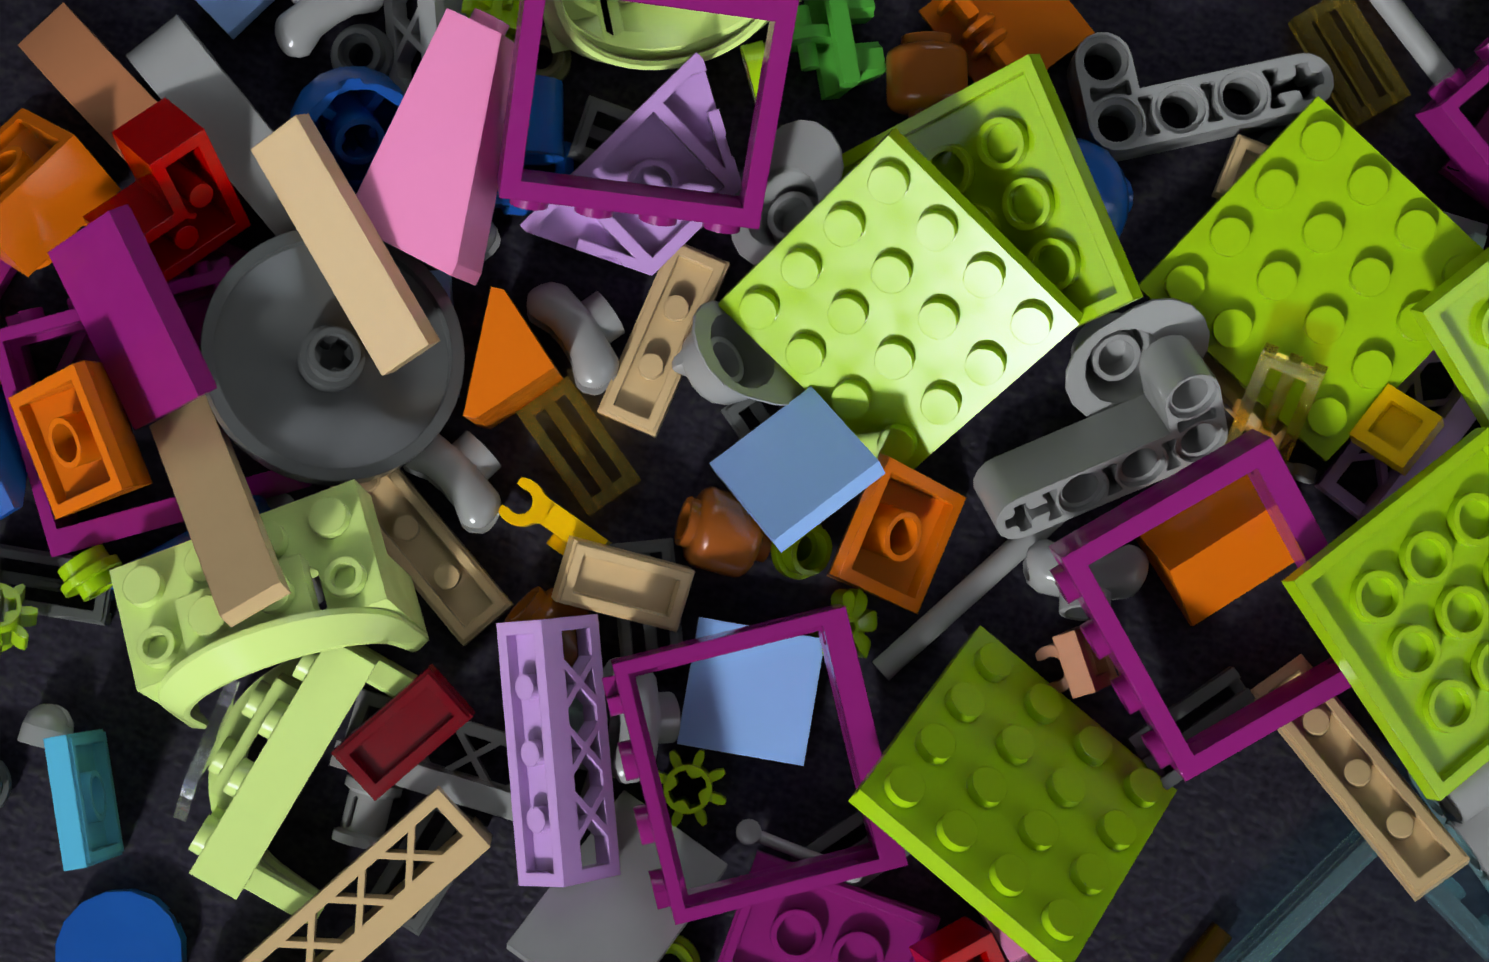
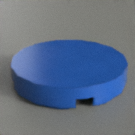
[55,889,187,962]

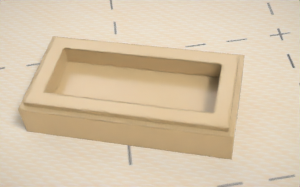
[551,535,695,632]

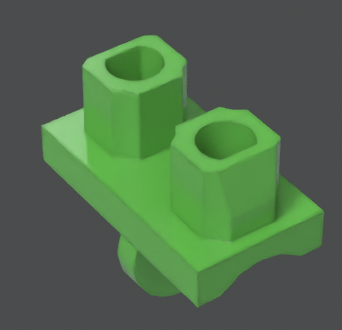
[790,0,886,100]

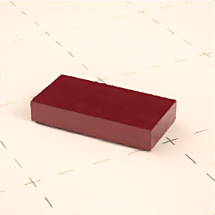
[331,664,475,801]

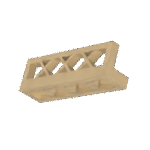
[240,785,493,962]

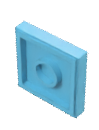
[43,729,124,871]

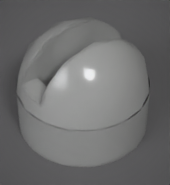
[17,704,74,749]

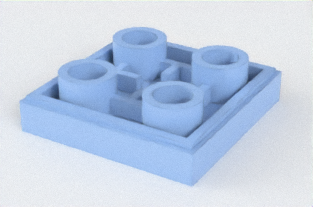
[709,386,885,553]
[677,617,823,766]

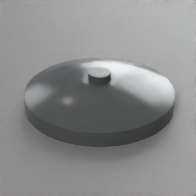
[199,229,465,486]

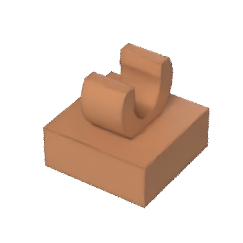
[1035,626,1117,699]

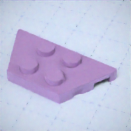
[519,52,742,276]

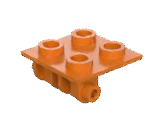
[919,0,1095,83]

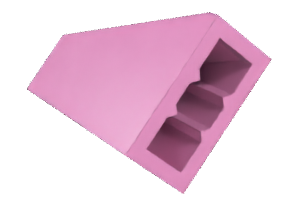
[356,8,514,286]

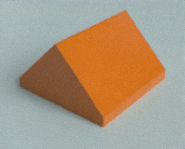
[463,287,565,429]
[8,360,152,519]
[826,454,966,614]
[1135,474,1294,626]

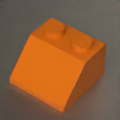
[0,108,121,277]

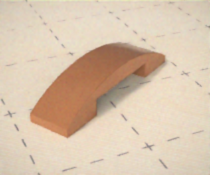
[18,2,233,187]

